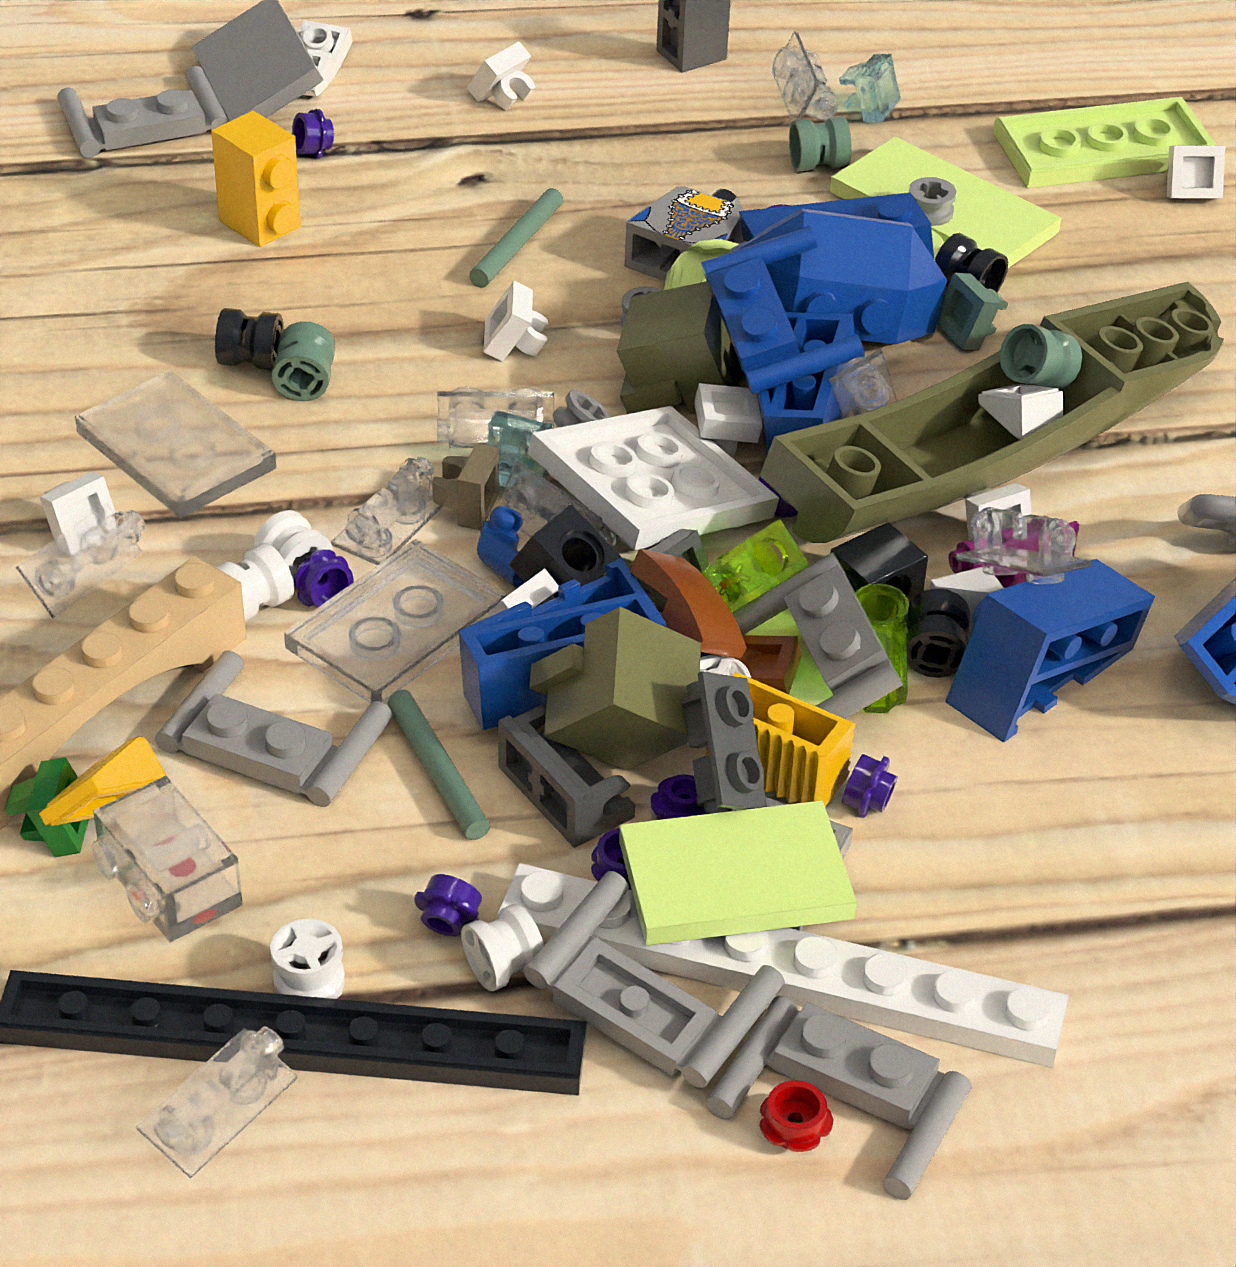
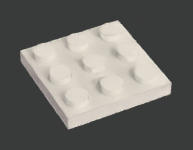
[527,406,779,551]

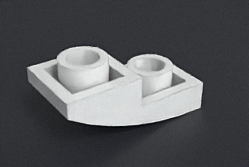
[298,20,353,97]

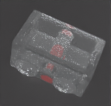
[91,775,243,943]

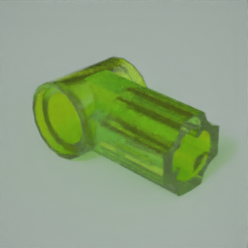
[855,583,909,714]

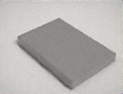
[191,0,324,121]

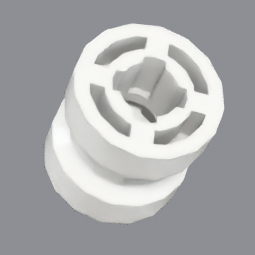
[216,543,294,622]

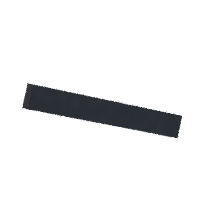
[0,970,587,1096]

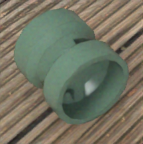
[789,116,851,172]
[272,321,336,401]
[1000,324,1082,390]

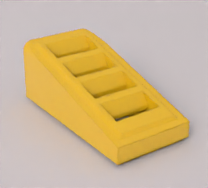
[39,736,167,826]

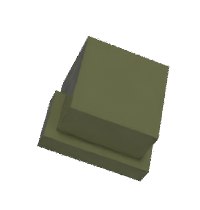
[617,281,741,414]
[529,607,701,770]

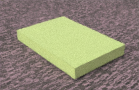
[619,800,857,946]

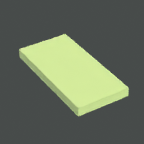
[993,97,1217,188]
[830,136,1061,268]

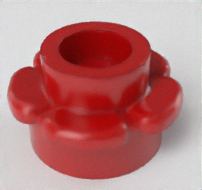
[759,1080,833,1152]

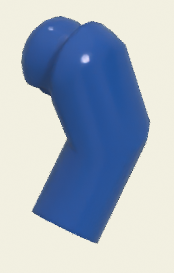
[477,506,525,588]

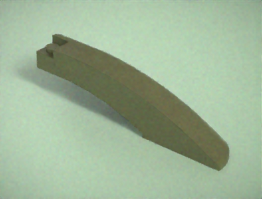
[760,282,1224,543]

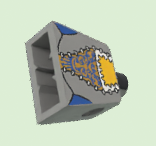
[625,186,745,281]

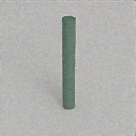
[469,188,563,288]
[387,690,490,840]

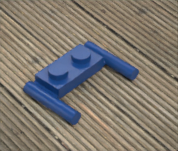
[701,226,865,394]

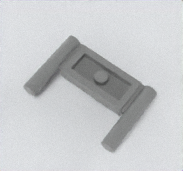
[57,66,229,158]
[732,552,903,719]
[155,650,393,807]
[524,871,785,1088]
[706,996,972,1200]

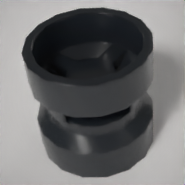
[935,233,1008,293]
[215,308,284,370]
[904,588,970,678]

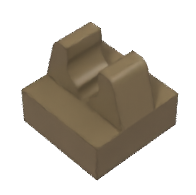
[432,443,499,531]

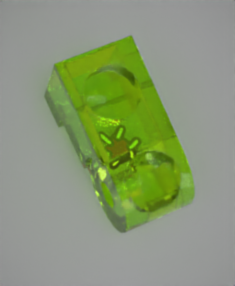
[701,518,810,613]

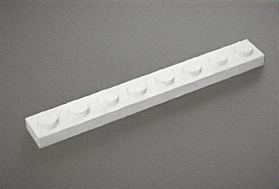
[498,863,1069,1068]

